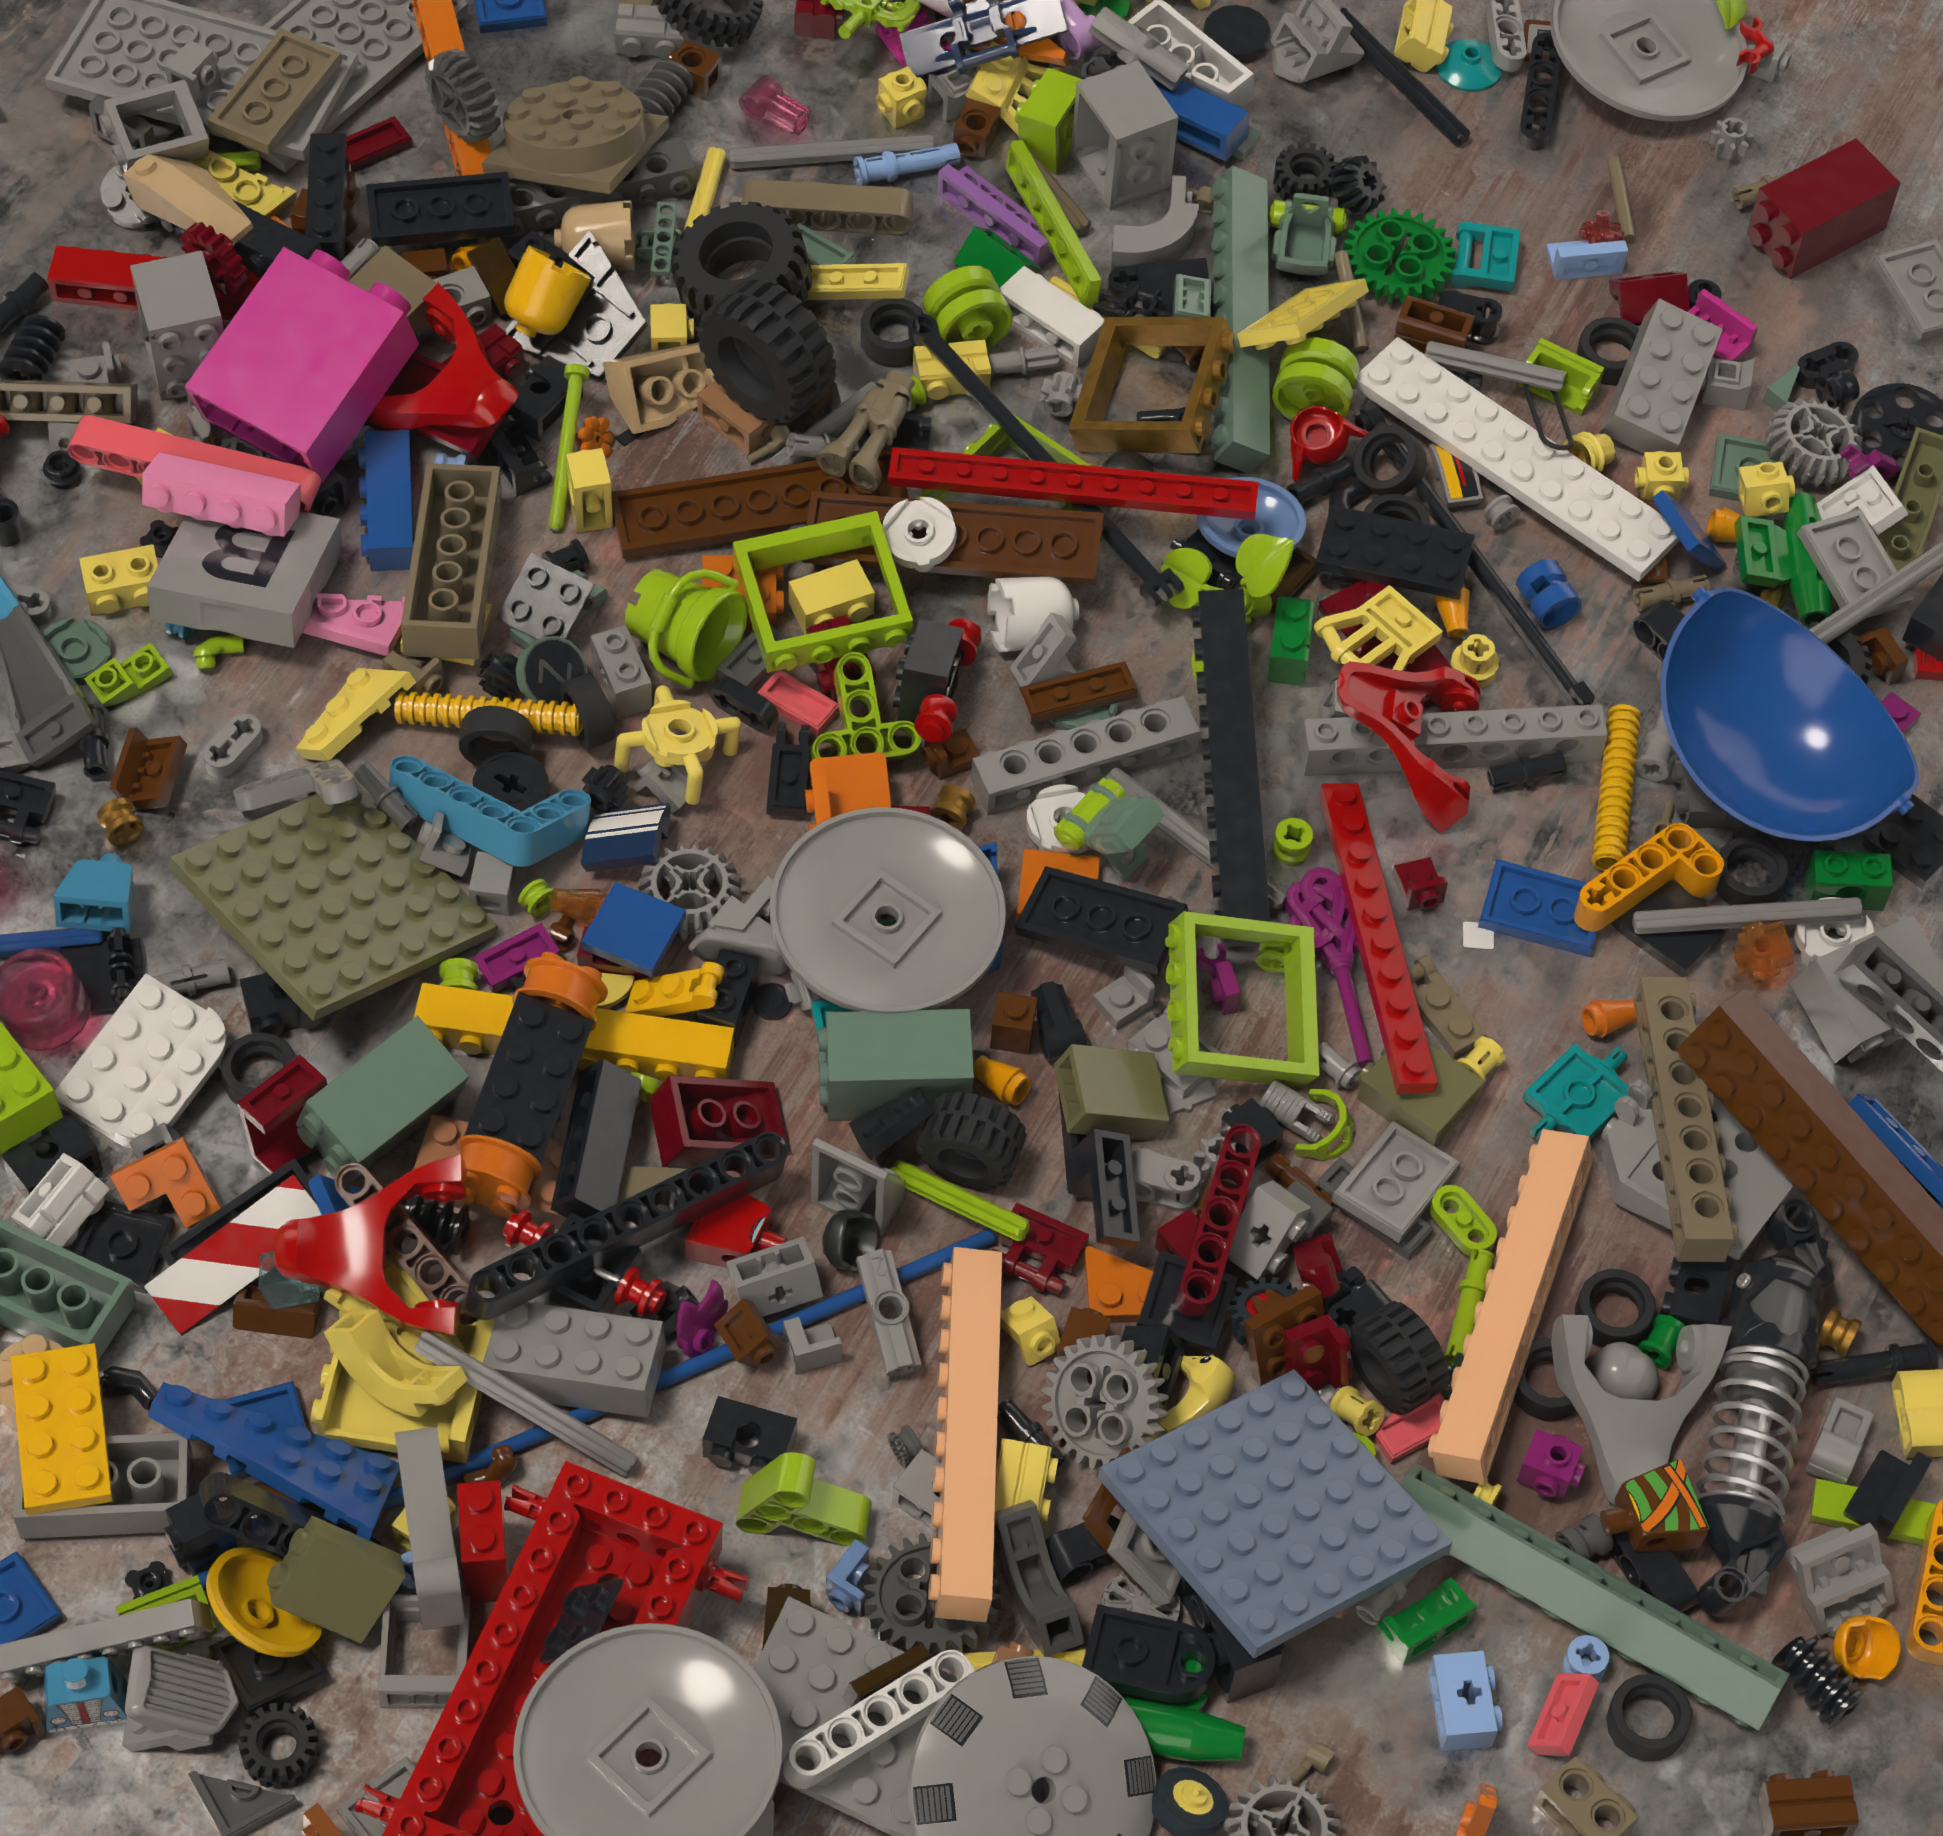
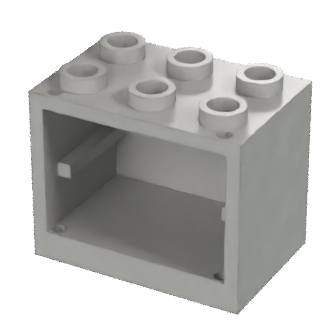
[1070,60,1179,210]
[130,250,224,401]
[1790,914,1943,1064]

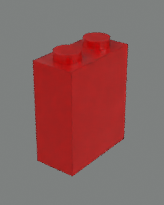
[457,1480,508,1604]

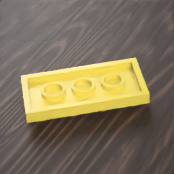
[1237,278,1369,350]

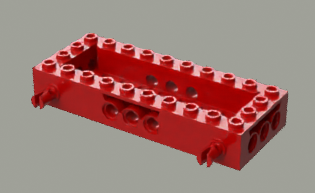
[355,1461,750,1836]

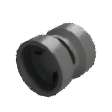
[1555,1513,1614,1561]

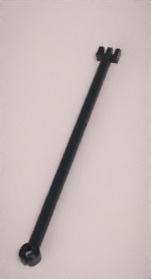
[908,314,1185,608]
[1354,404,1595,706]

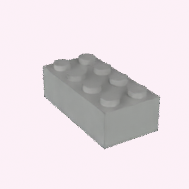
[1600,299,1723,453]
[483,1302,666,1418]
[13,1433,193,1539]

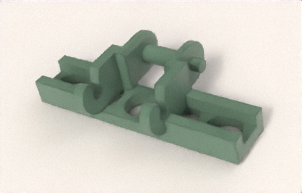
[635,201,682,280]

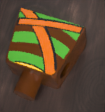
[1600,1459,1710,1553]

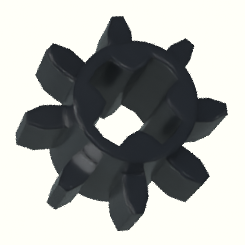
[477,649,519,697]
[582,765,629,812]

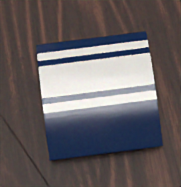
[581,803,671,872]

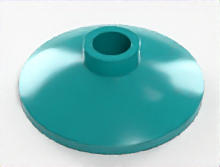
[1435,39,1503,92]

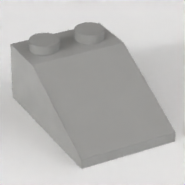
[811,1138,906,1237]

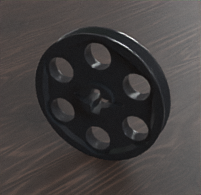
[1850,383,1943,480]

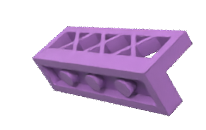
[937,164,1055,268]

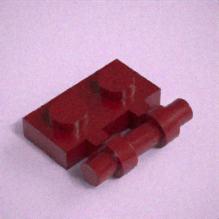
[991,1202,1089,1296]

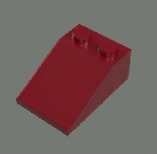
[648,1075,788,1169]

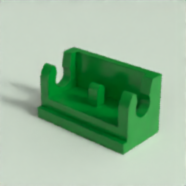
[1376,1577,1477,1665]

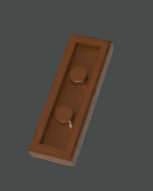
[1019,661,1138,725]

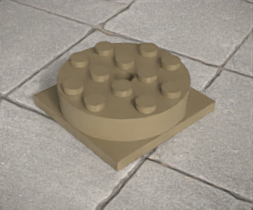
[482,76,669,194]

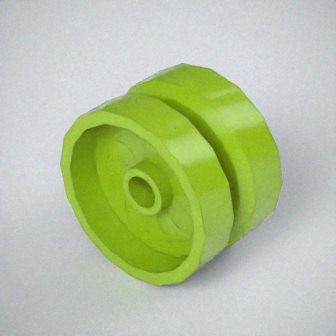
[923,266,1013,349]
[1272,337,1359,420]

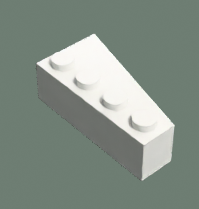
[1110,0,1254,108]

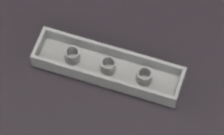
[0,1599,213,1683]

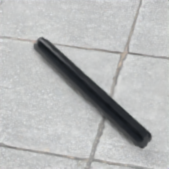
[1340,8,1470,146]

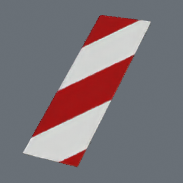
[144,1174,321,1335]

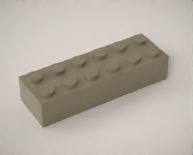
[401,463,502,659]

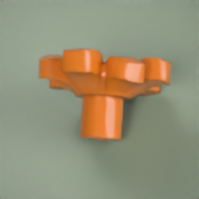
[575,416,613,458]

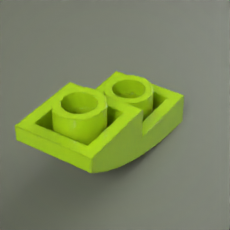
[84,642,174,708]

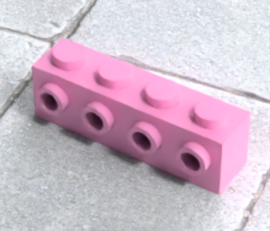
[142,452,301,537]

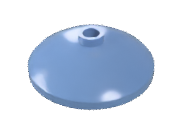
[1196,477,1306,558]

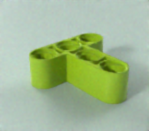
[810,652,921,762]
[735,1452,872,1547]

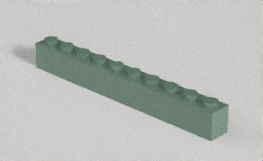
[1211,165,1270,474]
[1401,1463,1790,1731]

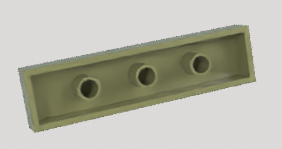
[1877,427,1943,590]

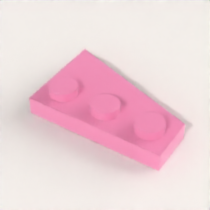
[302,593,405,656]

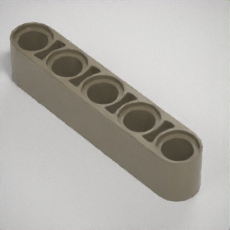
[741,179,914,235]

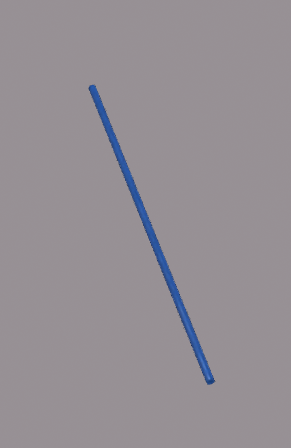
[197,1228,996,1590]

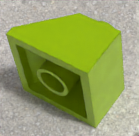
[1015,68,1083,175]

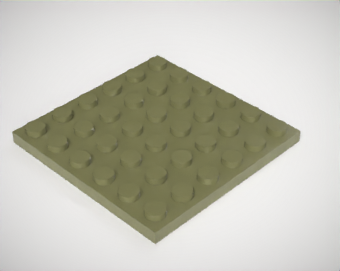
[167,781,498,1021]

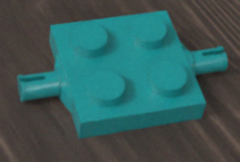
[1522,1043,1629,1141]

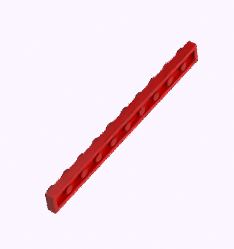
[888,447,1259,520]
[1318,783,1438,1094]

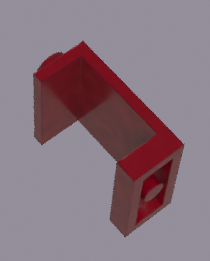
[237,1055,328,1174]

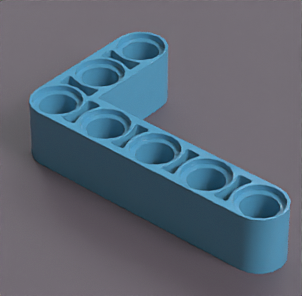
[389,756,591,867]

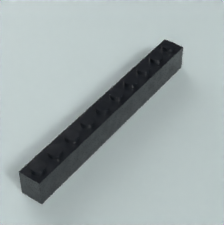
[1191,588,1270,947]

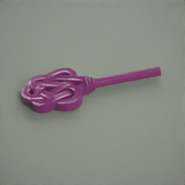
[1285,867,1373,1068]

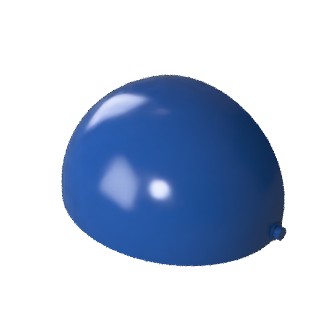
[1661,586,1919,841]

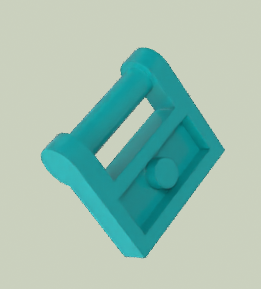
[1450,222,1521,291]

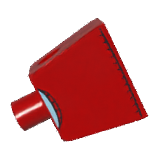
[685,1194,788,1268]

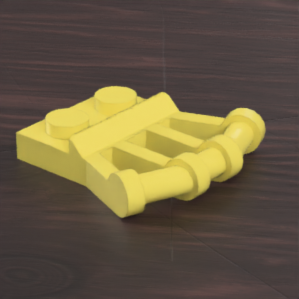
[965,41,1068,135]
[1314,585,1443,671]

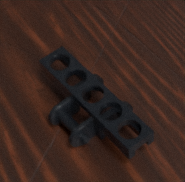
[1093,284,1173,317]

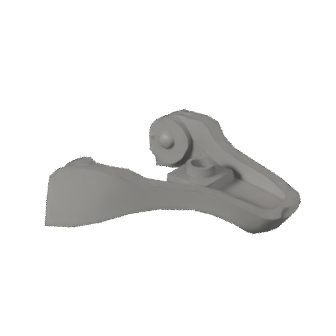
[1551,1314,1732,1506]

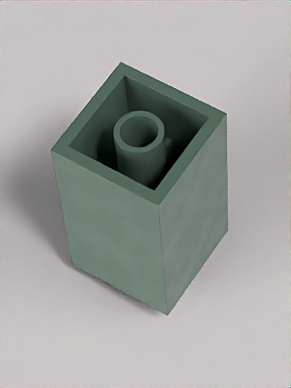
[818,1009,974,1121]
[296,1015,470,1182]

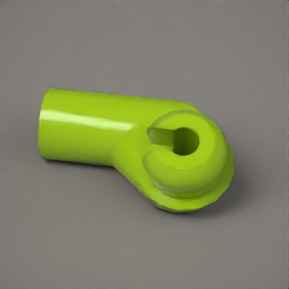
[193,634,244,669]

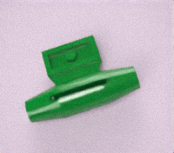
[1734,493,1832,627]
[1124,1660,1246,1762]

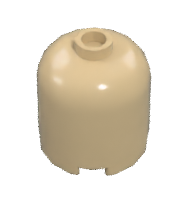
[554,200,636,273]

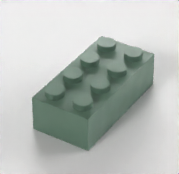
[0,1219,137,1361]

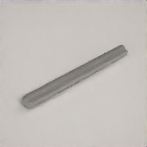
[729,134,935,169]
[1809,541,1943,644]
[1105,768,1286,913]
[1632,897,1863,934]
[414,1331,637,1476]

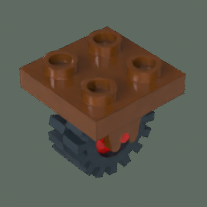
[1229,1277,1325,1386]

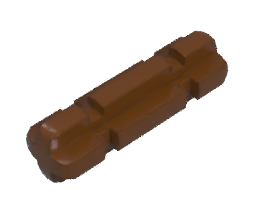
[1266,1153,1334,1207]

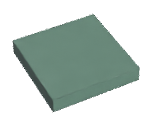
[1709,433,1786,501]

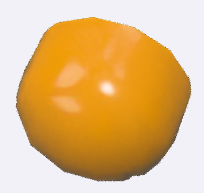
[1832,1615,1901,1680]

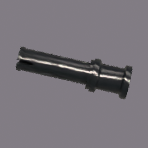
[1810,1338,1938,1387]

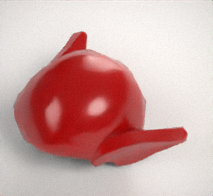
[1290,405,1369,482]

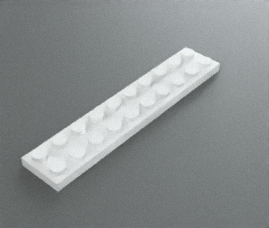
[1355,337,1680,582]

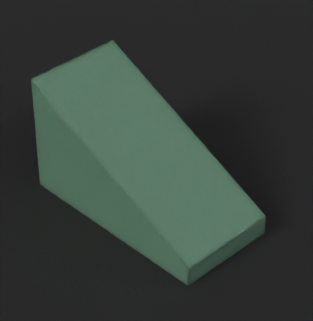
[1763,365,1800,412]

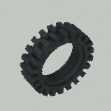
[654,0,763,48]

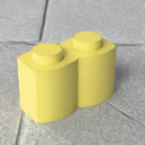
[1891,1369,1943,1458]

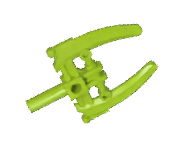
[820,0,922,39]

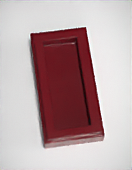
[347,116,412,172]

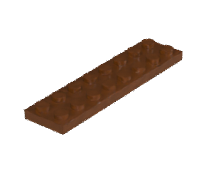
[612,449,909,559]
[802,491,1105,585]

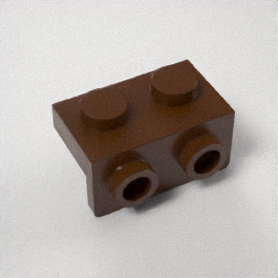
[110,727,188,810]

